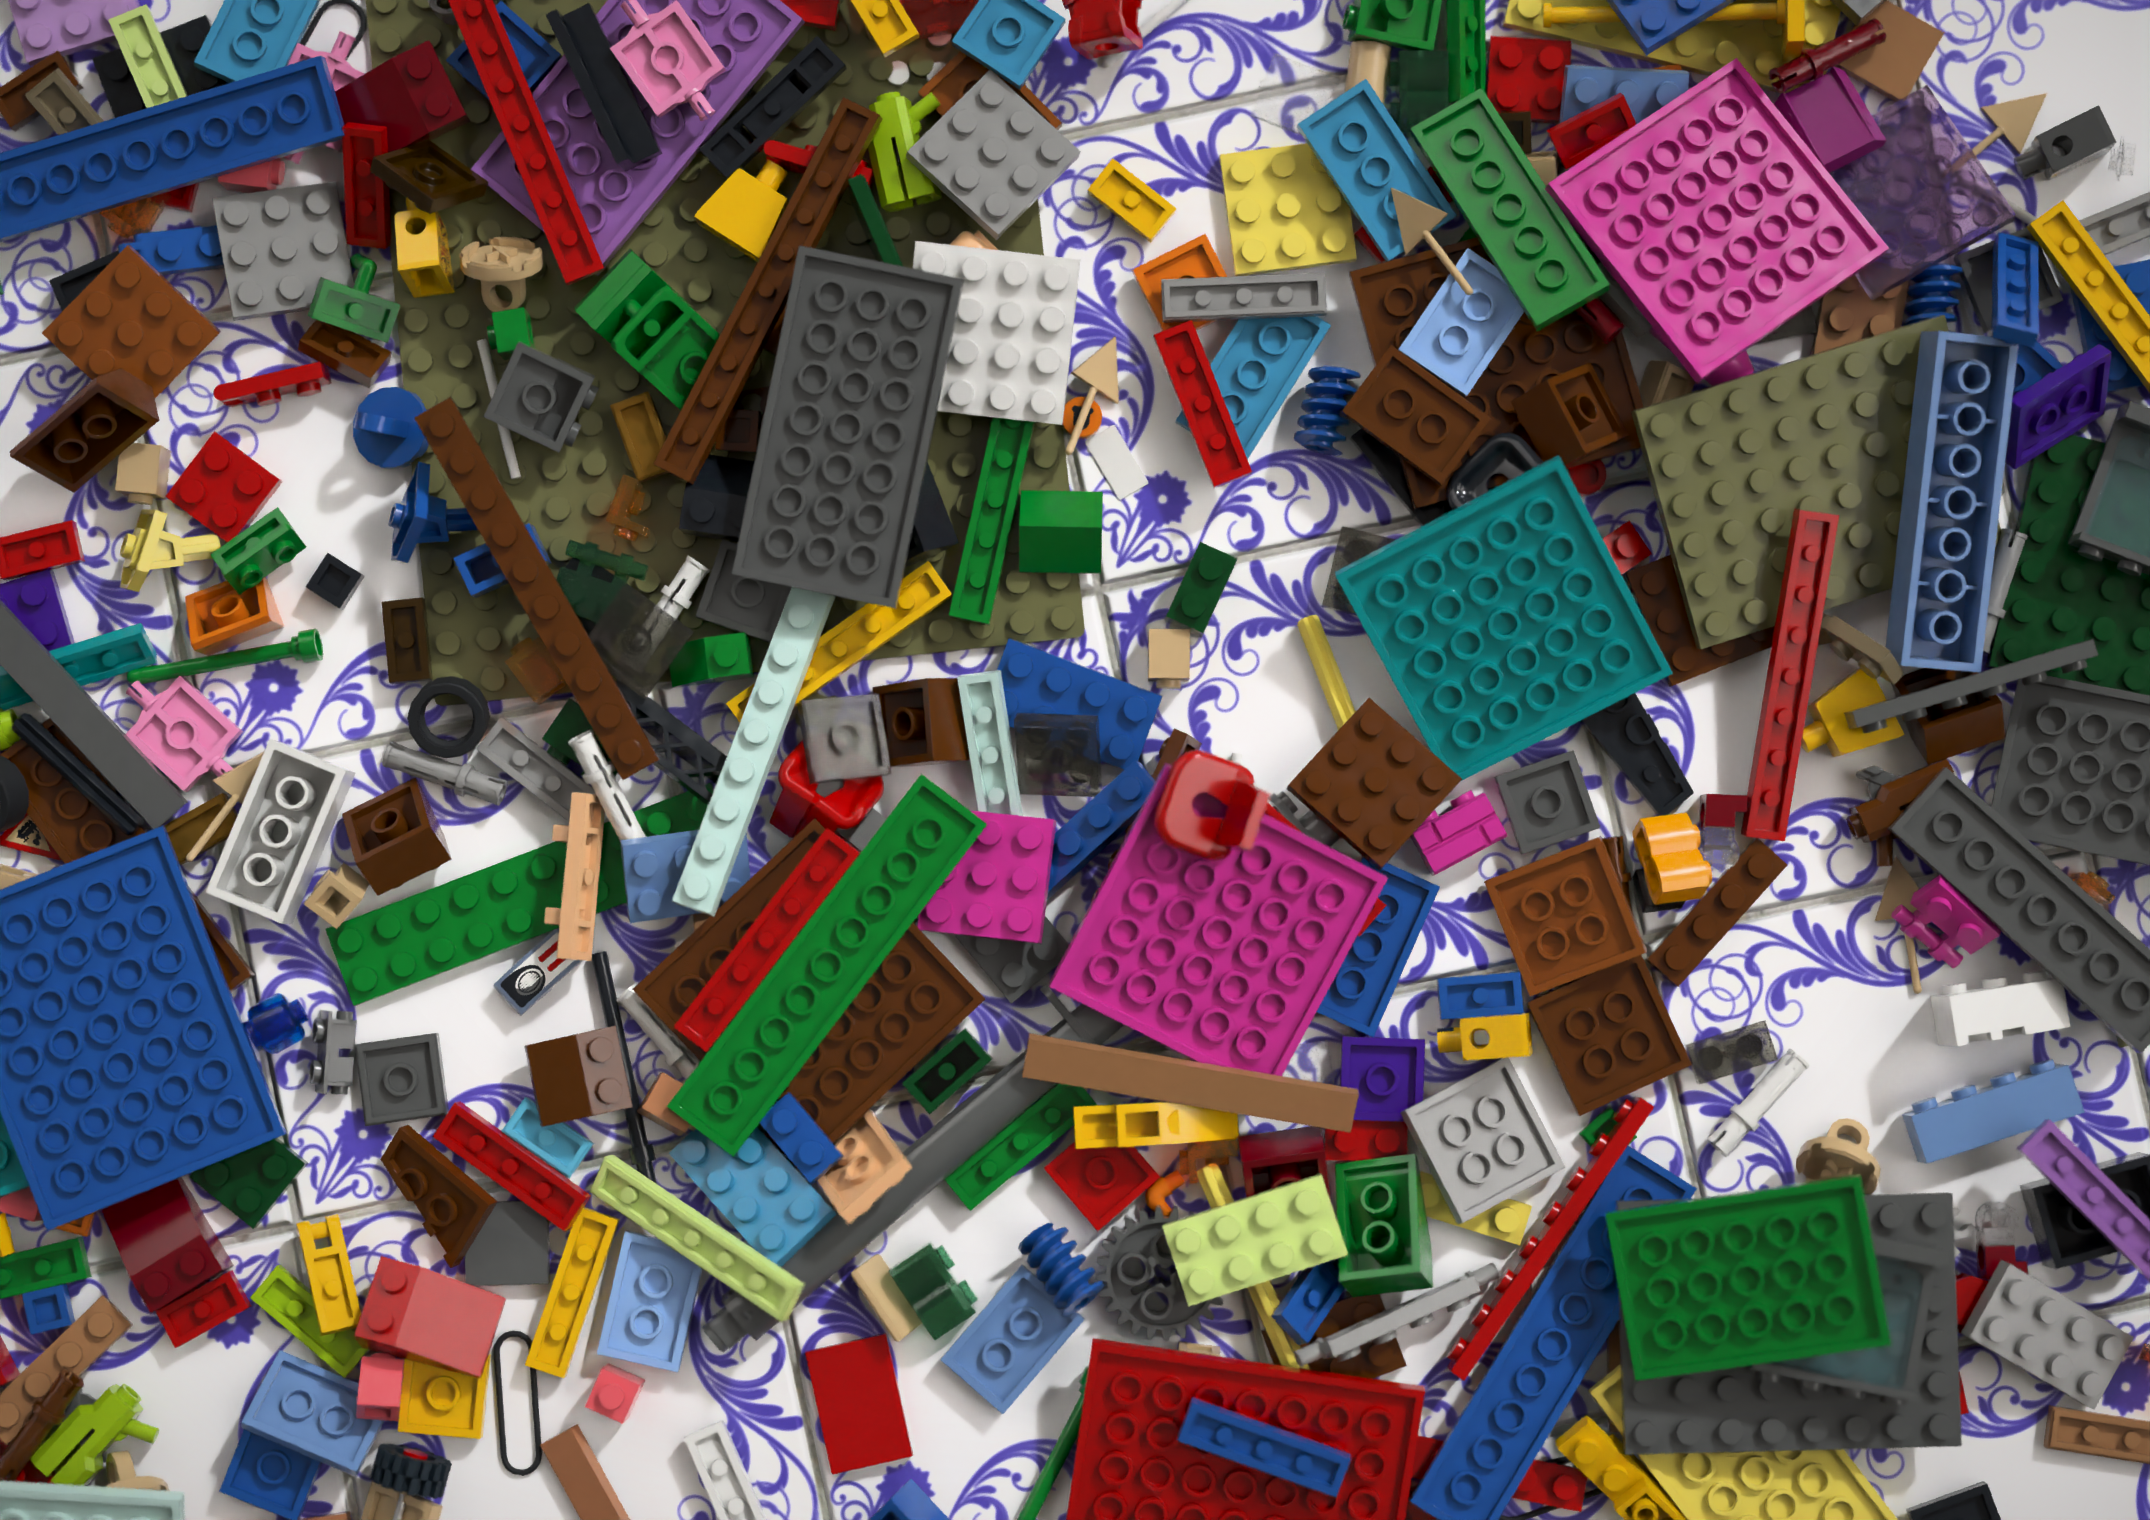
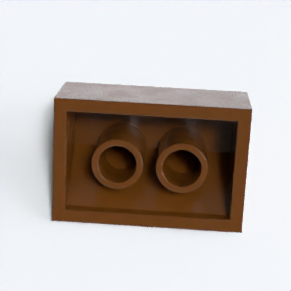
[9,368,160,493]

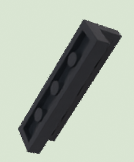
[546,3,663,171]
[615,676,727,805]

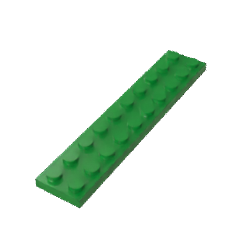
[667,774,987,1157]
[325,783,714,1006]

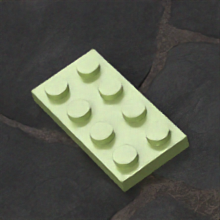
[1162,1173,1348,1306]

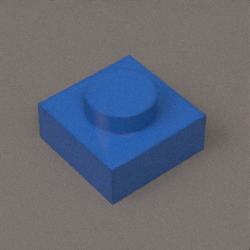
[22,1283,75,1335]

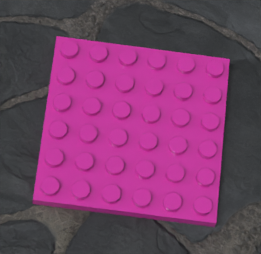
[1545,58,1889,384]
[1049,763,1388,1076]

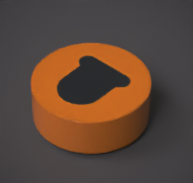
[1063,396,1102,439]

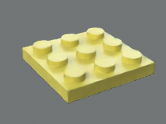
[1219,143,1357,276]

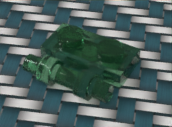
[556,540,649,633]

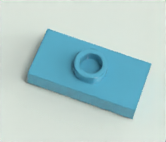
[501,1097,595,1178]

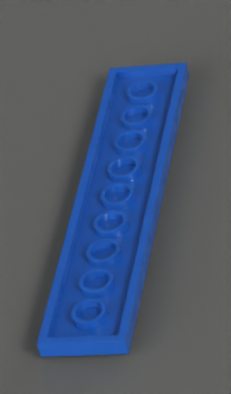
[0,55,345,242]
[1409,1146,1697,1520]

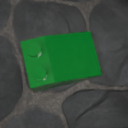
[1335,1154,1433,1297]

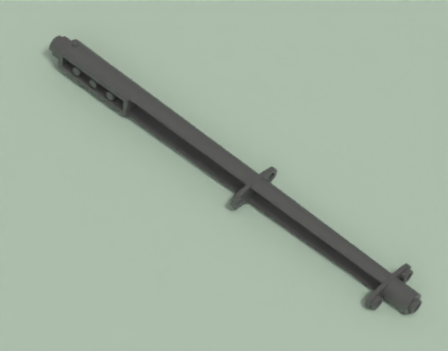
[702,791,1341,1353]

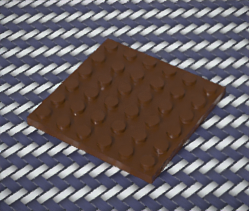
[1349,230,1644,510]
[632,818,985,1143]

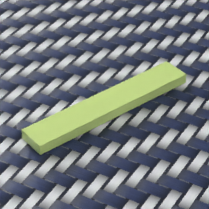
[590,1155,805,1322]

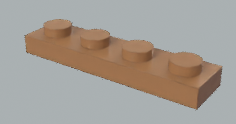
[0,1295,134,1445]

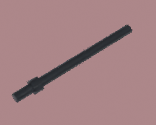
[592,951,657,1184]

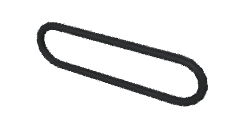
[494,1330,542,1476]

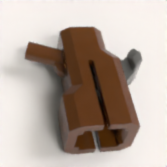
[1846,759,1955,866]

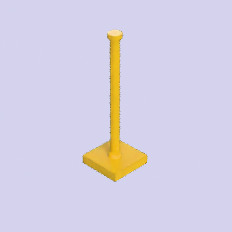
[1543,0,1805,62]

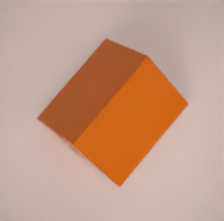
[185,577,285,656]

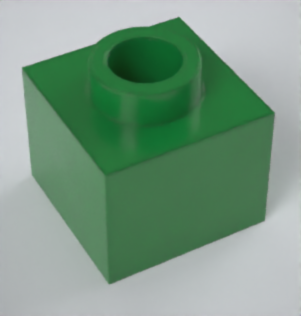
[487,307,535,360]

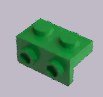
[210,507,307,595]

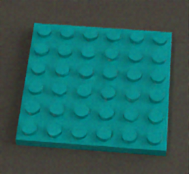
[1335,455,1673,782]

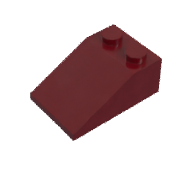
[335,40,470,152]
[1238,1126,1331,1200]
[101,1177,234,1313]

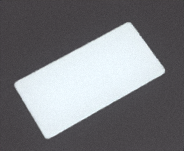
[1085,425,1149,500]

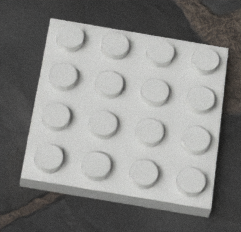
[913,241,1081,425]

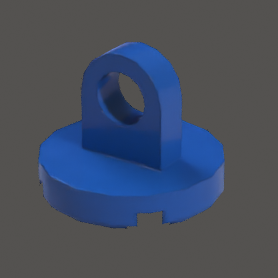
[353,387,429,469]

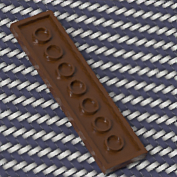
[0,718,255,993]

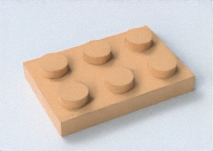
[817,1109,913,1224]

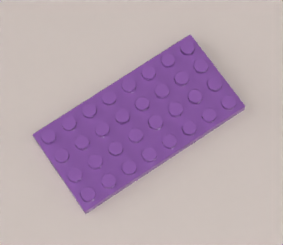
[471,0,805,276]

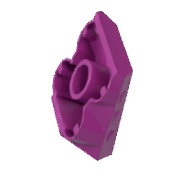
[1774,66,1887,173]

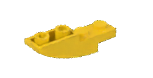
[1073,1101,1239,1149]
[1555,1415,1687,1520]

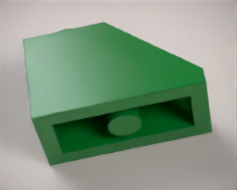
[667,632,754,688]

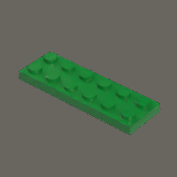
[1410,88,1610,331]

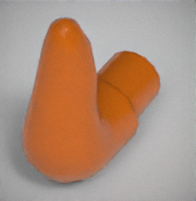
[1145,1169,1185,1216]

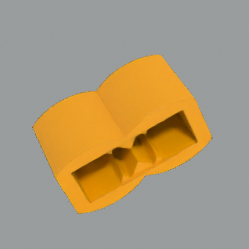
[1632,813,1712,905]

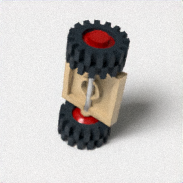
[361,1443,452,1520]

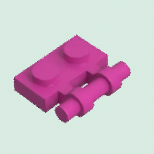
[1891,875,2001,968]

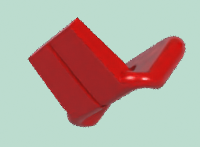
[769,734,884,838]
[1155,750,1270,861]

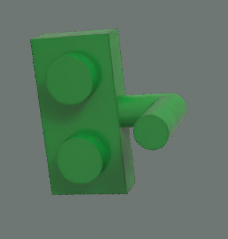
[307,253,401,343]

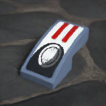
[493,928,583,1017]

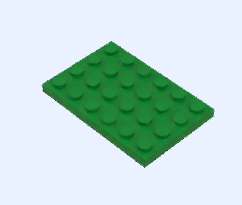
[1605,1174,1891,1381]

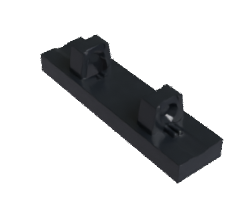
[699,36,847,179]

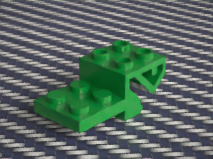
[574,249,720,410]

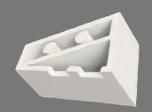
[1930,971,2070,1046]

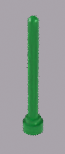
[126,628,323,685]
[1017,1366,1088,1520]

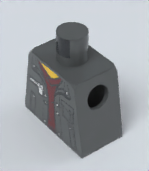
[2014,105,2117,180]

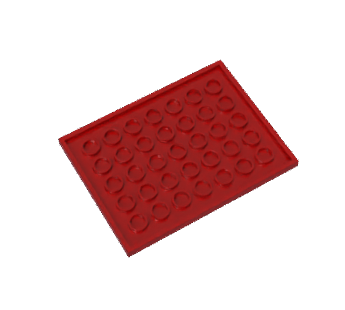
[1066,1338,1425,1520]

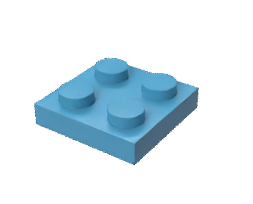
[952,0,1066,90]

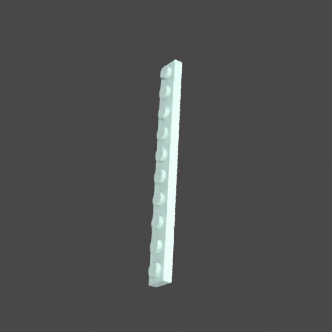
[672,587,836,917]

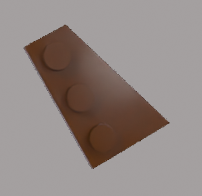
[380,1125,498,1268]

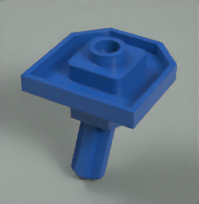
[388,461,478,563]

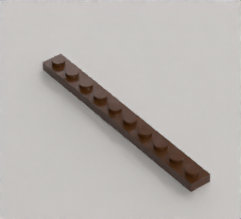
[653,97,882,485]
[414,397,660,780]

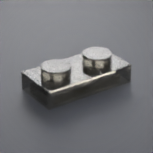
[1684,1020,1778,1084]

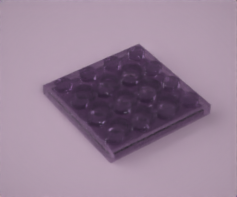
[1829,85,2016,301]

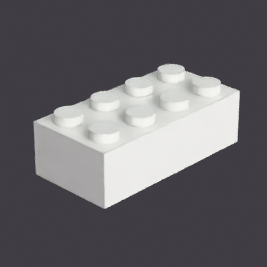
[205,739,356,925]

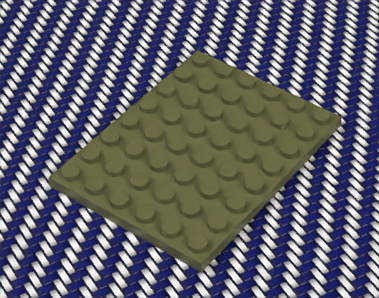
[1631,315,2001,649]

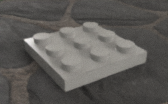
[906,69,1081,240]
[212,181,354,321]
[1400,1058,1565,1224]

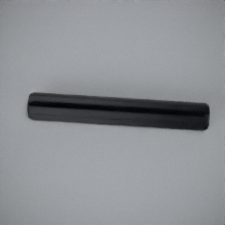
[12,713,144,835]

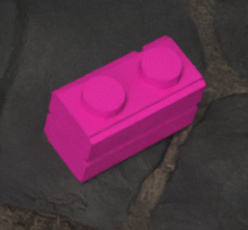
[1411,790,1507,876]

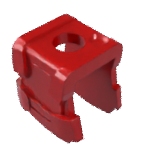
[1062,0,1143,60]

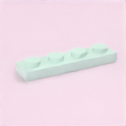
[957,670,1023,816]

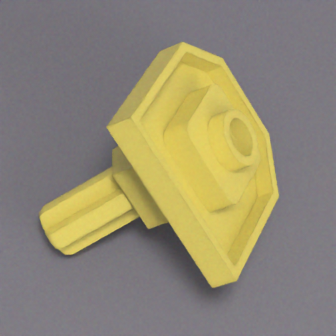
[120,509,221,592]

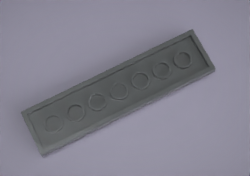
[1888,767,2150,1053]

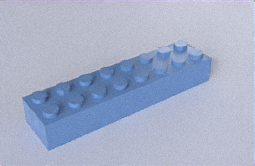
[1886,331,2018,673]

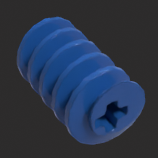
[1904,263,1963,333]
[1293,365,1361,456]
[1018,1223,1105,1316]

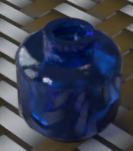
[243,993,309,1055]

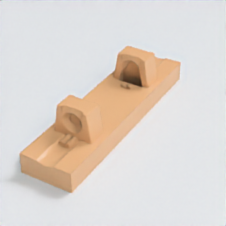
[544,792,605,961]

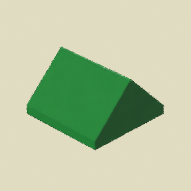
[1019,490,1103,574]

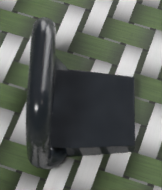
[1446,433,1544,510]

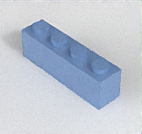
[1902,1059,2085,1164]

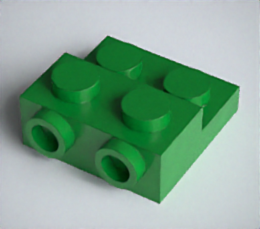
[1342,0,1442,55]

